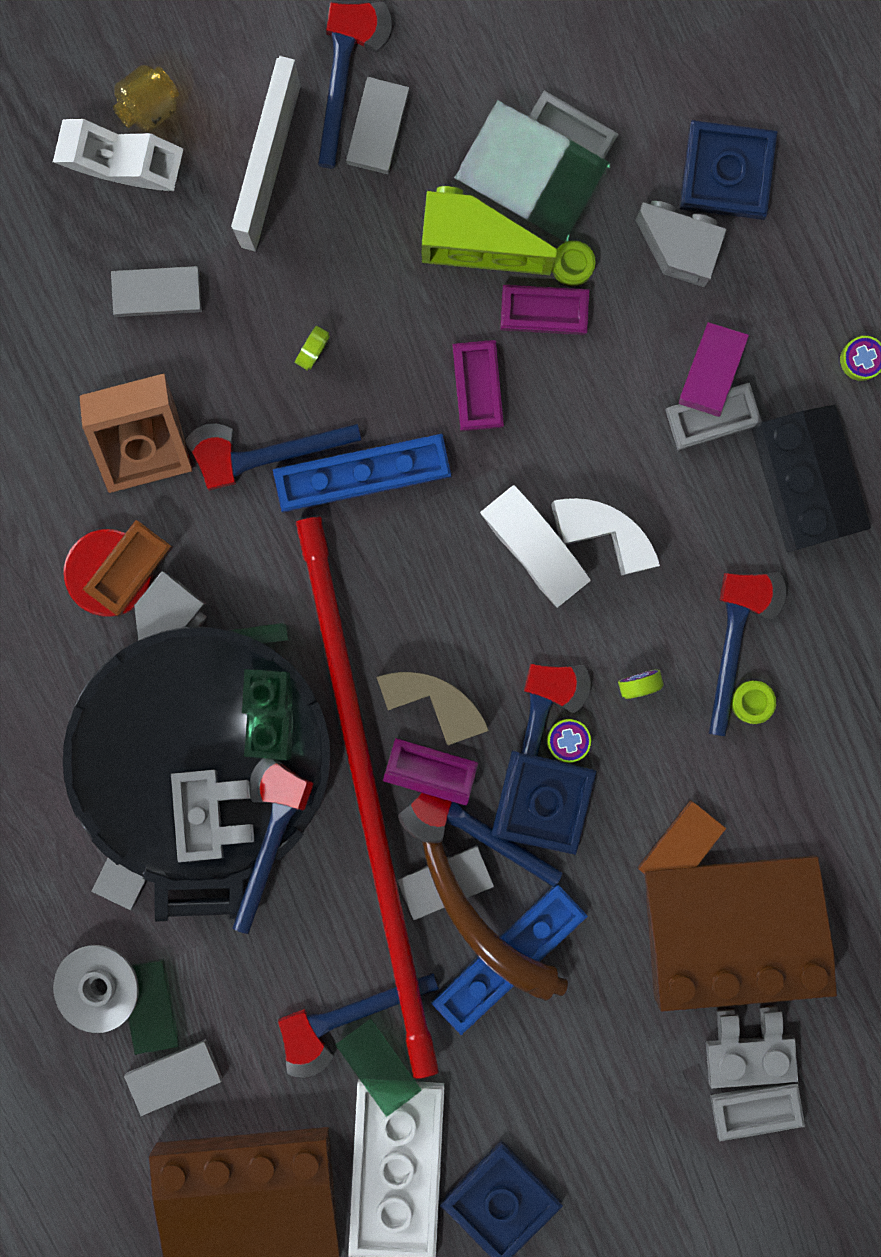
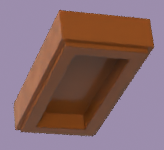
[83,520,173,616]
[637,800,727,874]

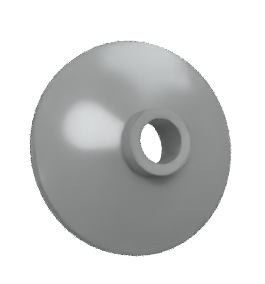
[53,945,139,1033]

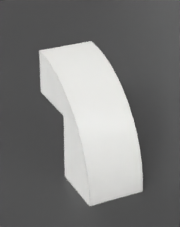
[53,119,183,191]
[480,485,591,608]
[551,498,660,576]

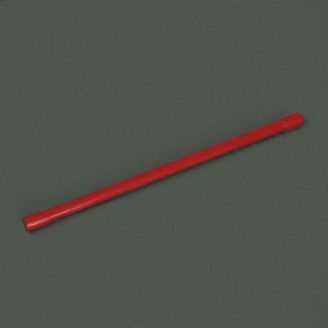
[296,516,439,1078]

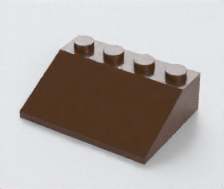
[644,856,837,1012]
[149,1127,340,1257]

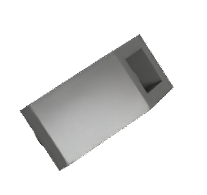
[635,201,726,287]
[134,571,208,640]

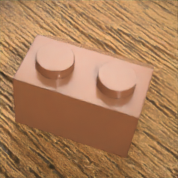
[80,374,192,493]

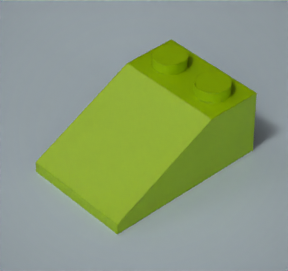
[422,186,557,275]

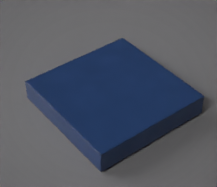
[679,120,777,220]
[491,750,596,855]
[440,1140,563,1257]

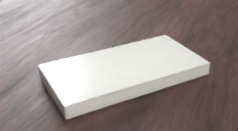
[231,56,301,252]
[348,1079,444,1257]

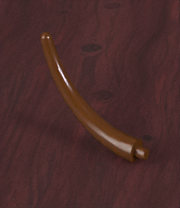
[422,841,568,1001]

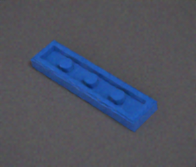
[273,434,451,513]
[431,883,588,1035]

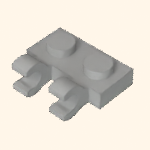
[171,770,254,862]
[706,1005,798,1089]

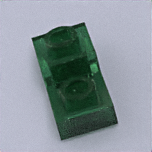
[242,669,293,760]

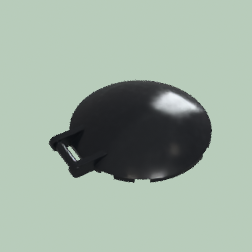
[63,626,330,922]

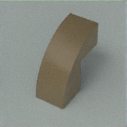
[376,672,489,745]

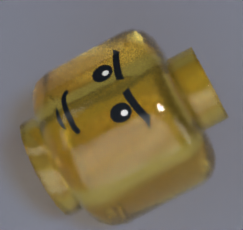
[112,65,180,132]

